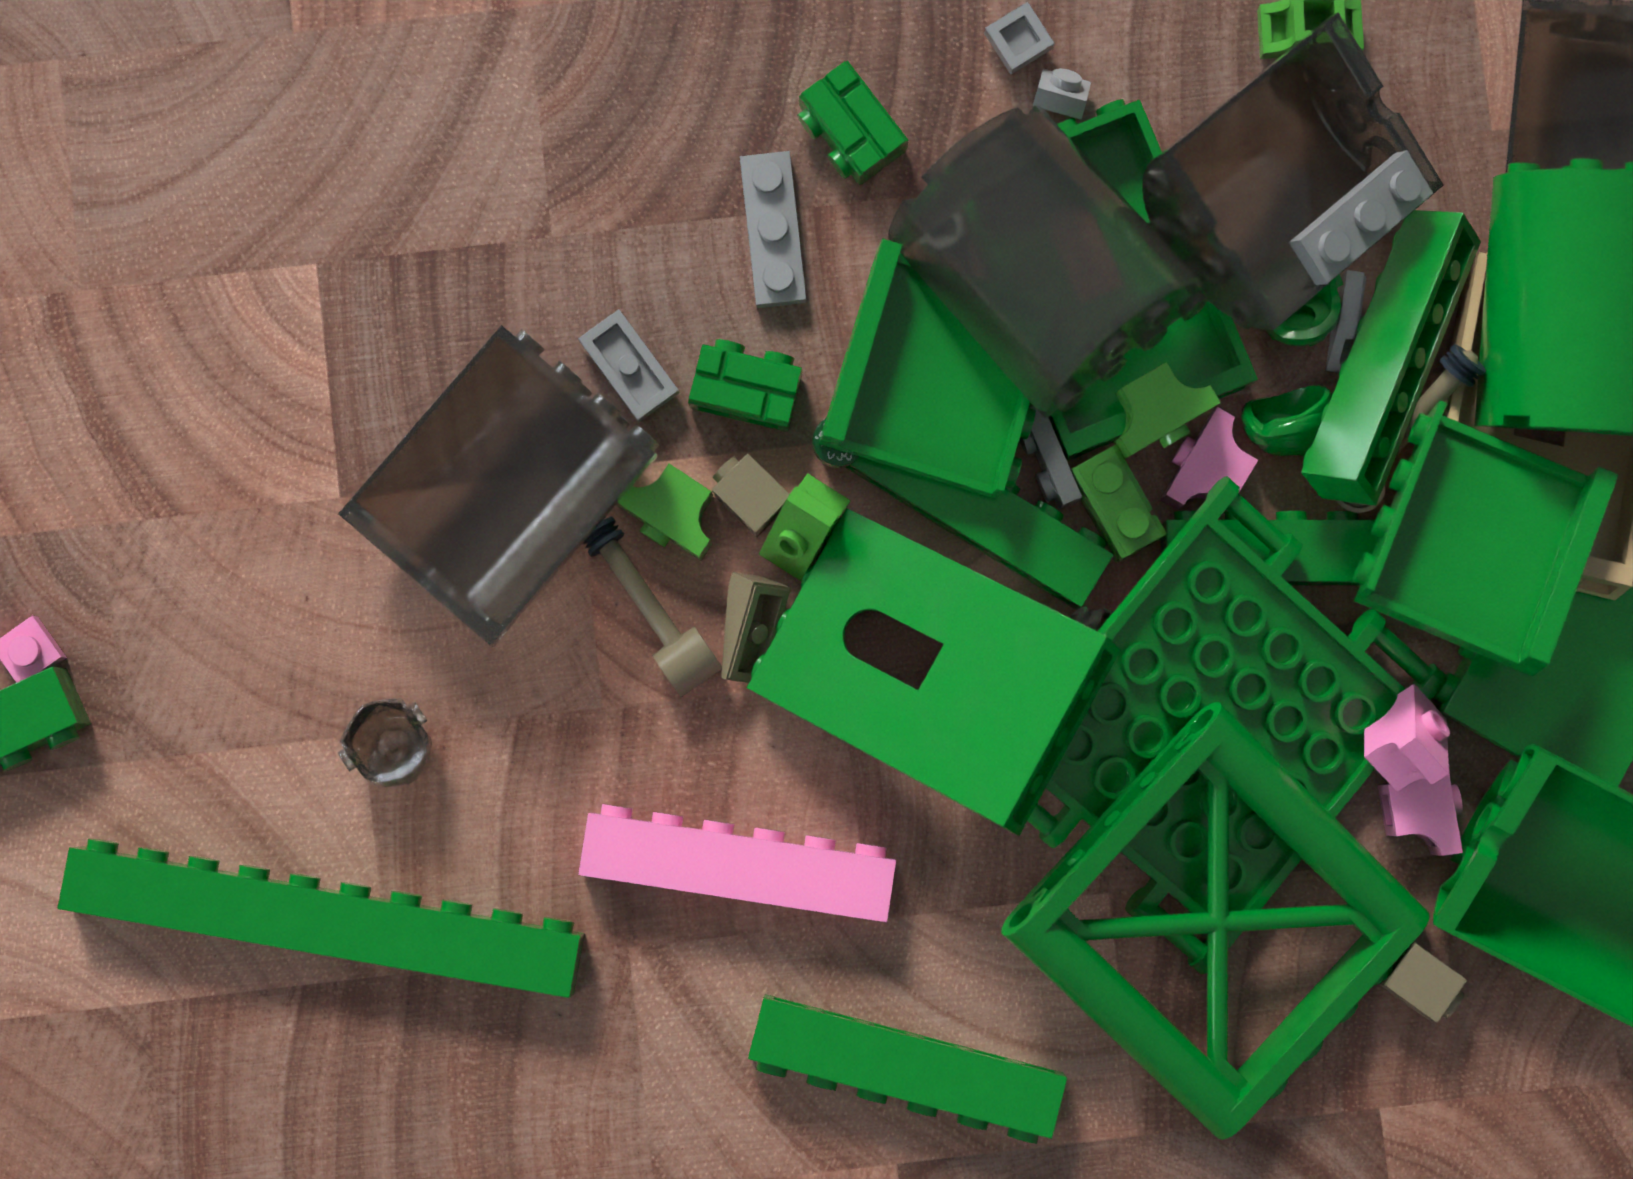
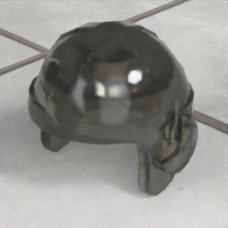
[338,699,432,787]

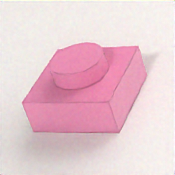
[0,616,67,683]

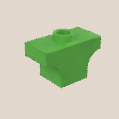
[1257,0,1364,59]
[1114,362,1221,459]
[613,463,714,561]
[759,473,851,581]

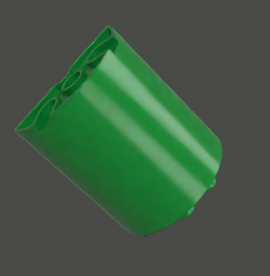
[1474,159,1633,436]
[1433,744,1633,1027]

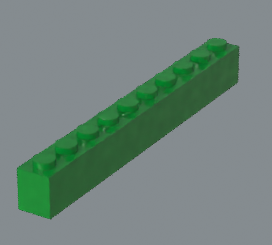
[57,838,585,998]

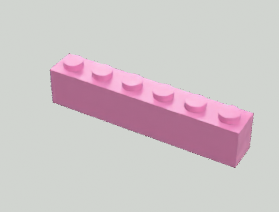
[578,804,896,922]

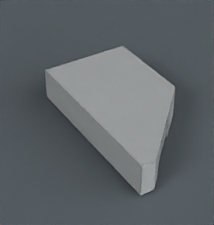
[1325,270,1366,373]

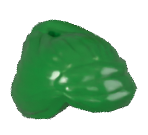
[1241,385,1333,456]

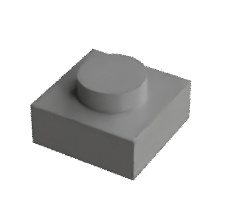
[984,2,1055,75]
[1033,68,1091,119]

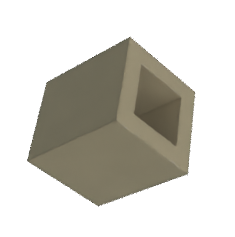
[712,453,790,537]
[1378,943,1467,1023]

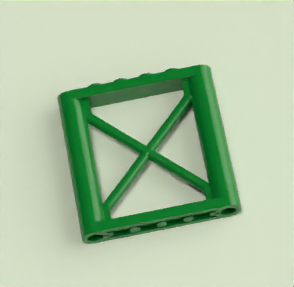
[1001,702,1430,1140]

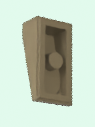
[721,572,791,683]

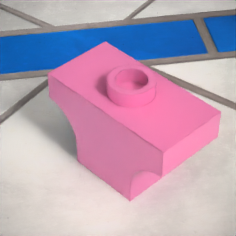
[1160,407,1258,510]
[1364,684,1450,792]
[1377,774,1463,856]

